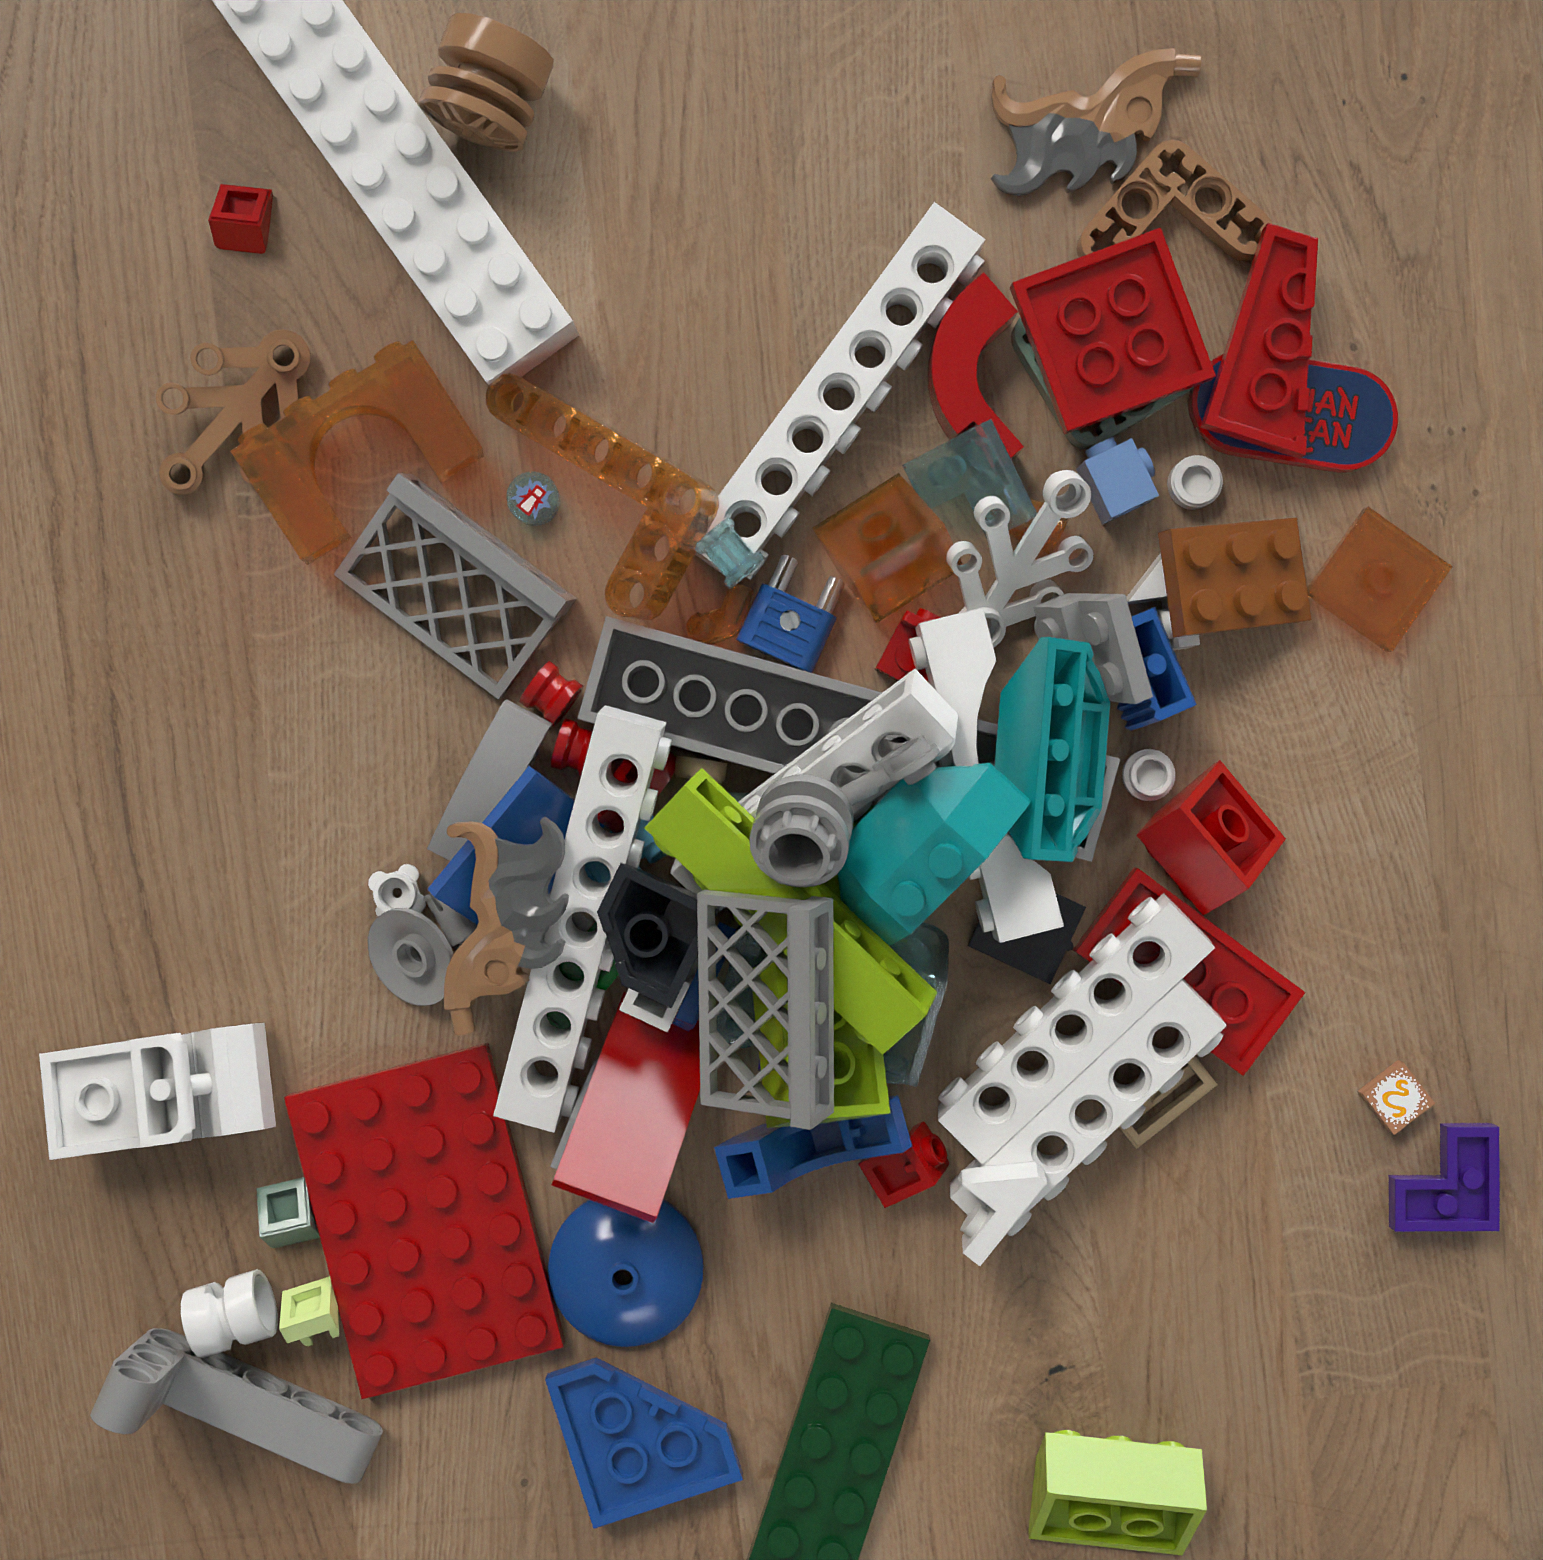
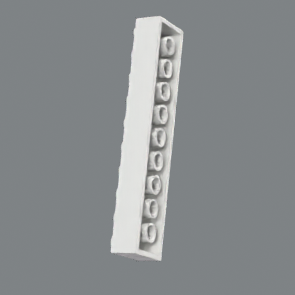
[212,0,579,395]

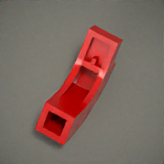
[928,272,1024,469]

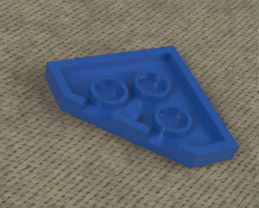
[545,1357,743,1529]

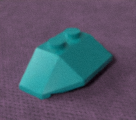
[995,637,1110,862]
[838,763,1031,946]

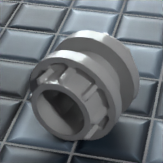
[750,774,854,887]

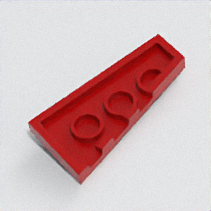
[1200,223,1318,459]

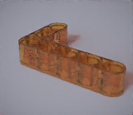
[486,373,719,621]

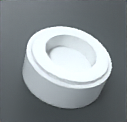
[1167,455,1223,510]

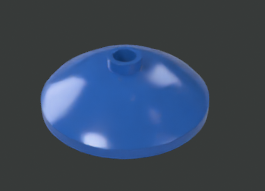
[548,1199,704,1347]

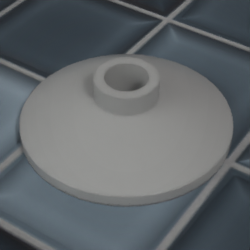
[368,908,453,1006]

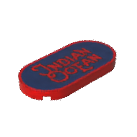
[1188,354,1398,473]

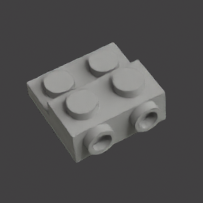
[1033,593,1153,704]

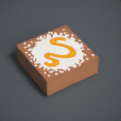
[1357,1060,1435,1135]

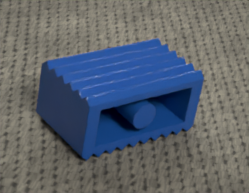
[1117,607,1197,731]

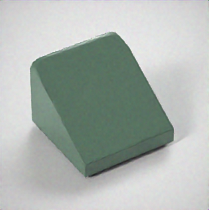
[256,1177,320,1248]

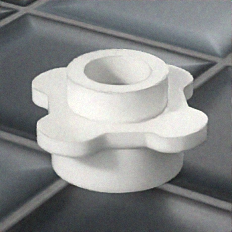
[368,864,427,916]

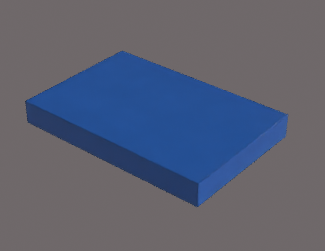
[428,766,604,925]

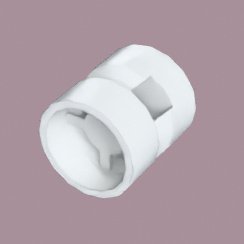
[181,1269,278,1358]

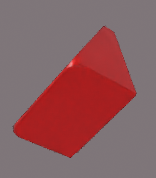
[208,184,273,254]

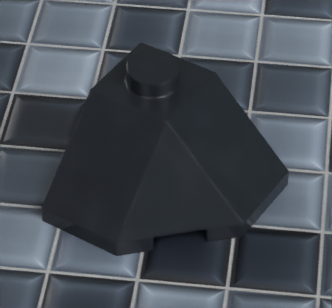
[597,862,721,1009]

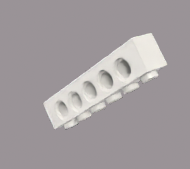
[671,669,958,911]
[938,893,1215,1165]
[950,978,1227,1236]

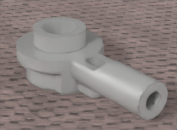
[841,735,940,806]

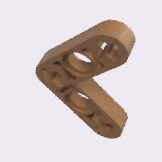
[1077,140,1272,261]

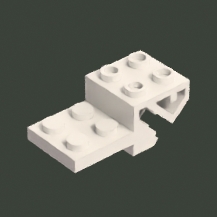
[39,1023,276,1160]

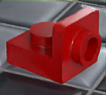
[875,608,941,681]
[858,1121,949,1208]

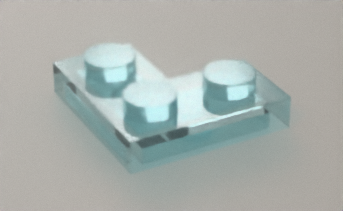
[902,419,1037,539]

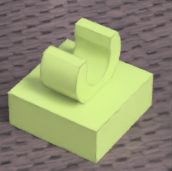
[279,1276,340,1346]

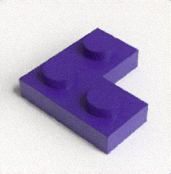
[1388,1123,1500,1232]

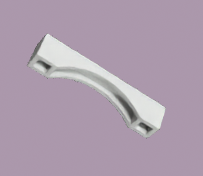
[909,607,1064,943]

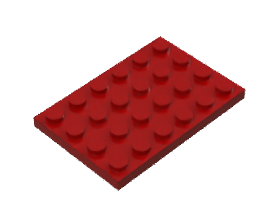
[284,1043,565,1399]

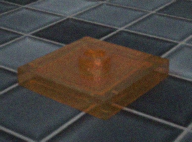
[1307,506,1453,652]

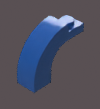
[714,1095,912,1199]

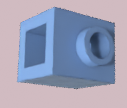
[1076,437,1159,525]

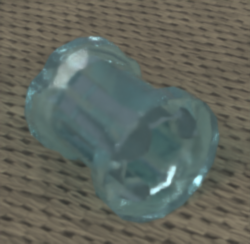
[694,517,765,589]

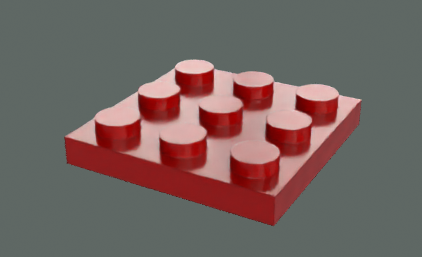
[1010,227,1216,435]

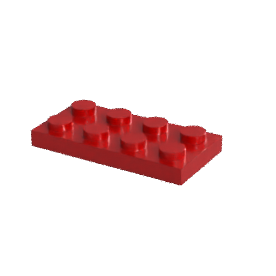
[1073,867,1306,1076]

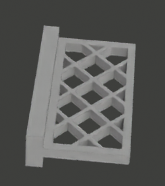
[333,473,577,700]
[697,890,834,1130]

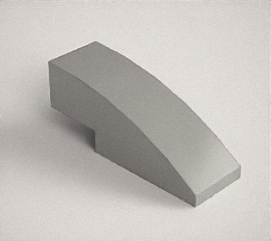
[427,699,552,861]

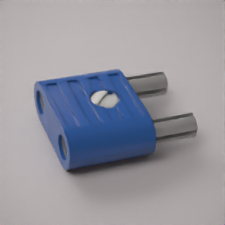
[736,555,845,673]

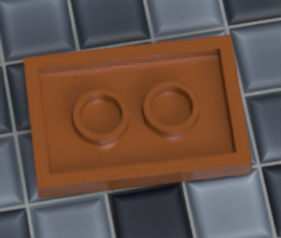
[1158,517,1312,638]

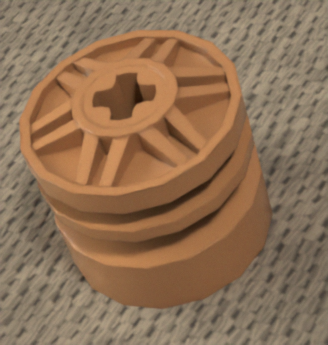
[419,13,554,152]

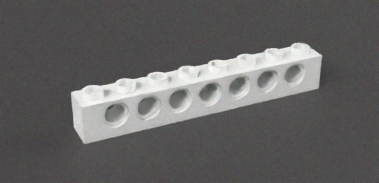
[685,202,985,585]
[493,705,672,1133]

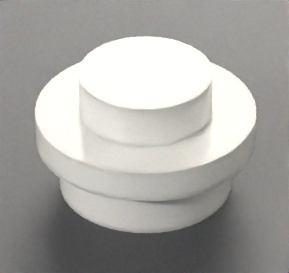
[1122,749,1175,801]

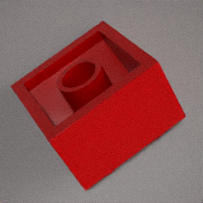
[1136,760,1286,916]

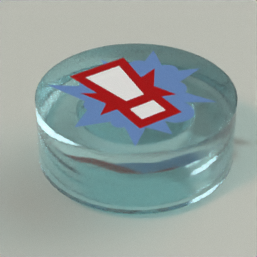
[506,471,560,526]

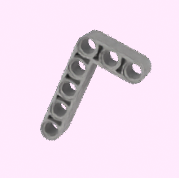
[90,1328,383,1484]

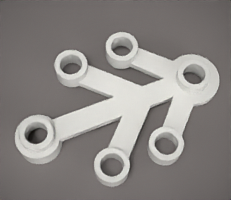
[946,470,1094,648]

